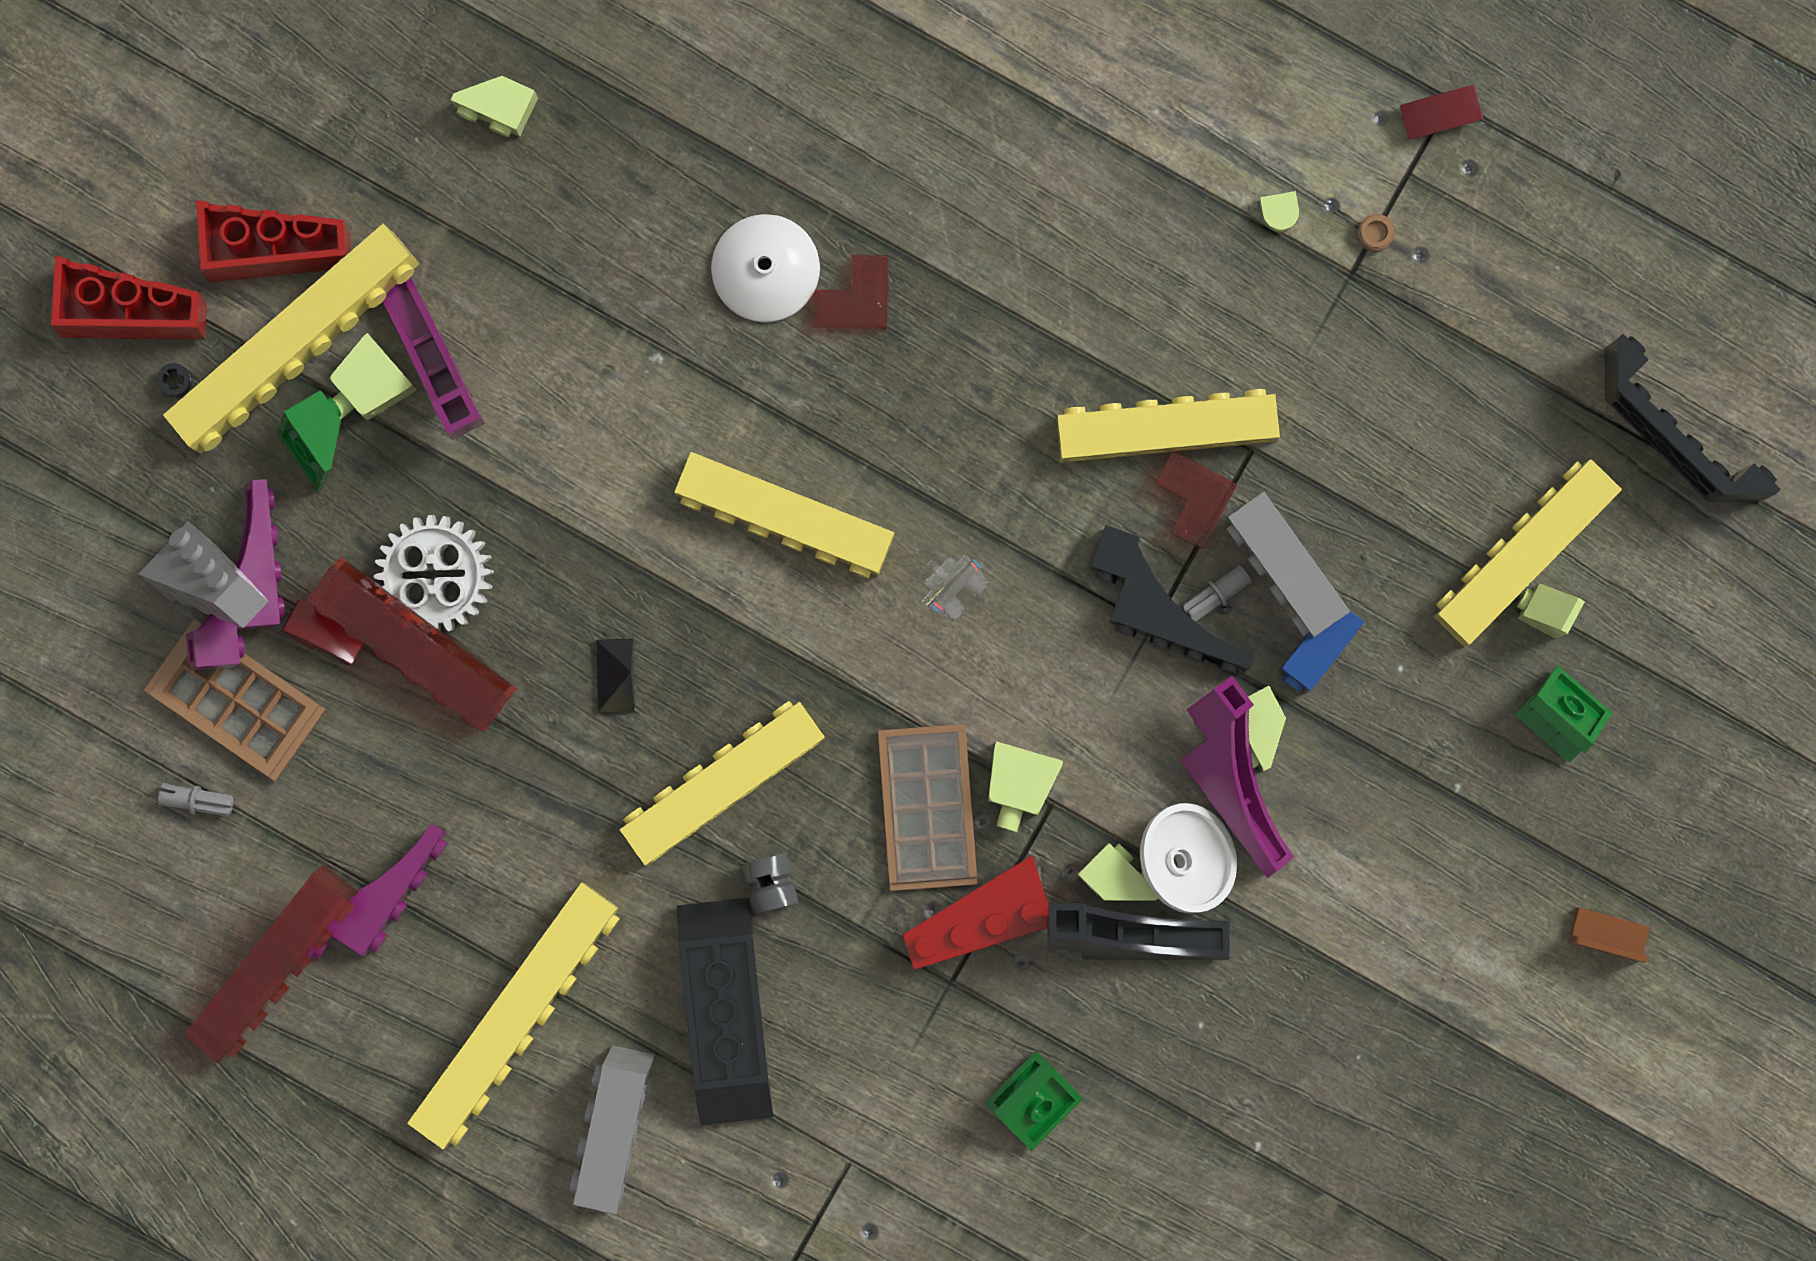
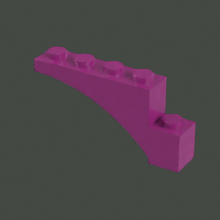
[383,277,485,440]
[186,479,284,671]
[1180,676,1294,878]
[268,824,448,963]

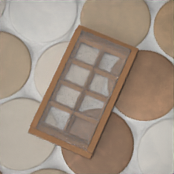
[144,619,326,782]
[878,724,977,891]

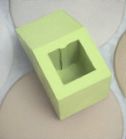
[451,76,538,137]
[1248,686,1286,772]
[1077,843,1158,901]

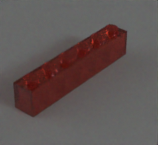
[307,557,518,732]
[184,864,359,1063]

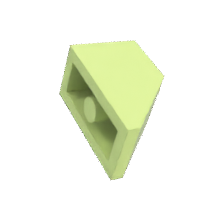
[1517,584,1585,639]

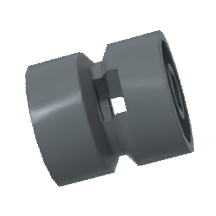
[741,854,799,915]

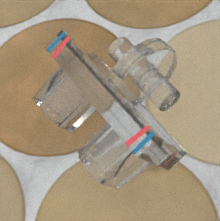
[921,554,989,621]

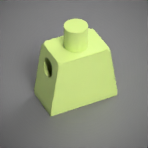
[329,333,417,420]
[988,741,1063,832]

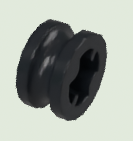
[157,363,193,398]

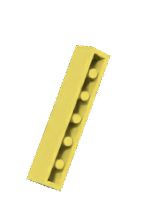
[1056,389,1280,463]
[675,452,894,579]
[1433,459,1622,647]
[620,701,825,866]

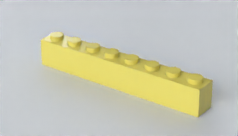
[163,224,420,454]
[407,882,620,1149]

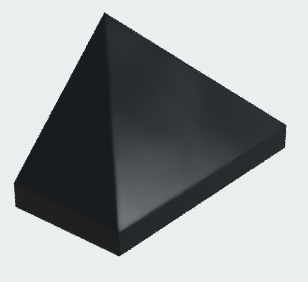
[596,639,635,713]

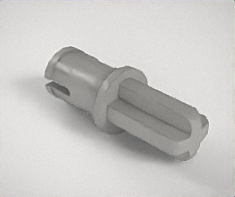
[1182,565,1252,622]
[158,783,234,817]

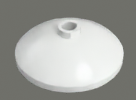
[711,214,820,323]
[1140,803,1237,914]

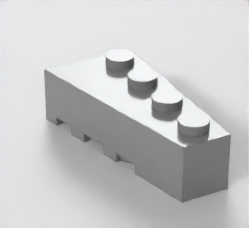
[1226,492,1350,638]
[138,521,268,628]
[569,1045,655,1215]

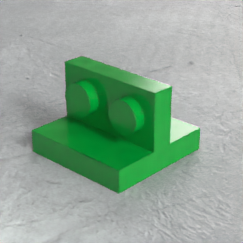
[1514,665,1613,763]
[984,1051,1083,1151]

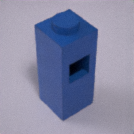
[1278,611,1364,693]

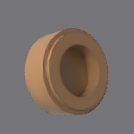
[1357,214,1395,252]

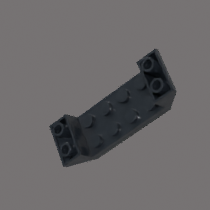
[1604,334,1781,502]
[677,897,774,1125]

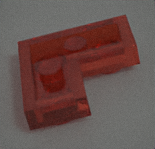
[814,255,888,329]
[1155,451,1237,550]

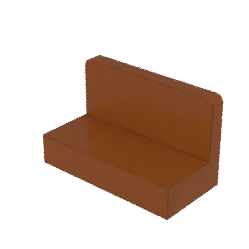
[1568,908,1650,963]

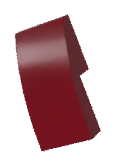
[1400,84,1483,140]
[281,599,368,666]

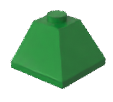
[277,390,341,492]

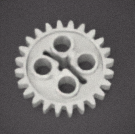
[374,515,494,633]

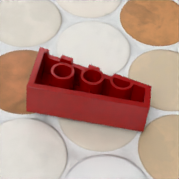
[196,200,352,283]
[51,255,207,340]
[903,855,1048,970]

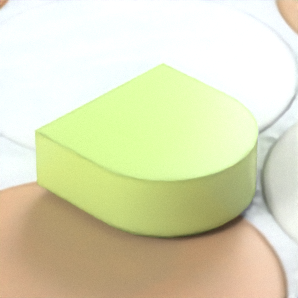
[1259,191,1299,232]

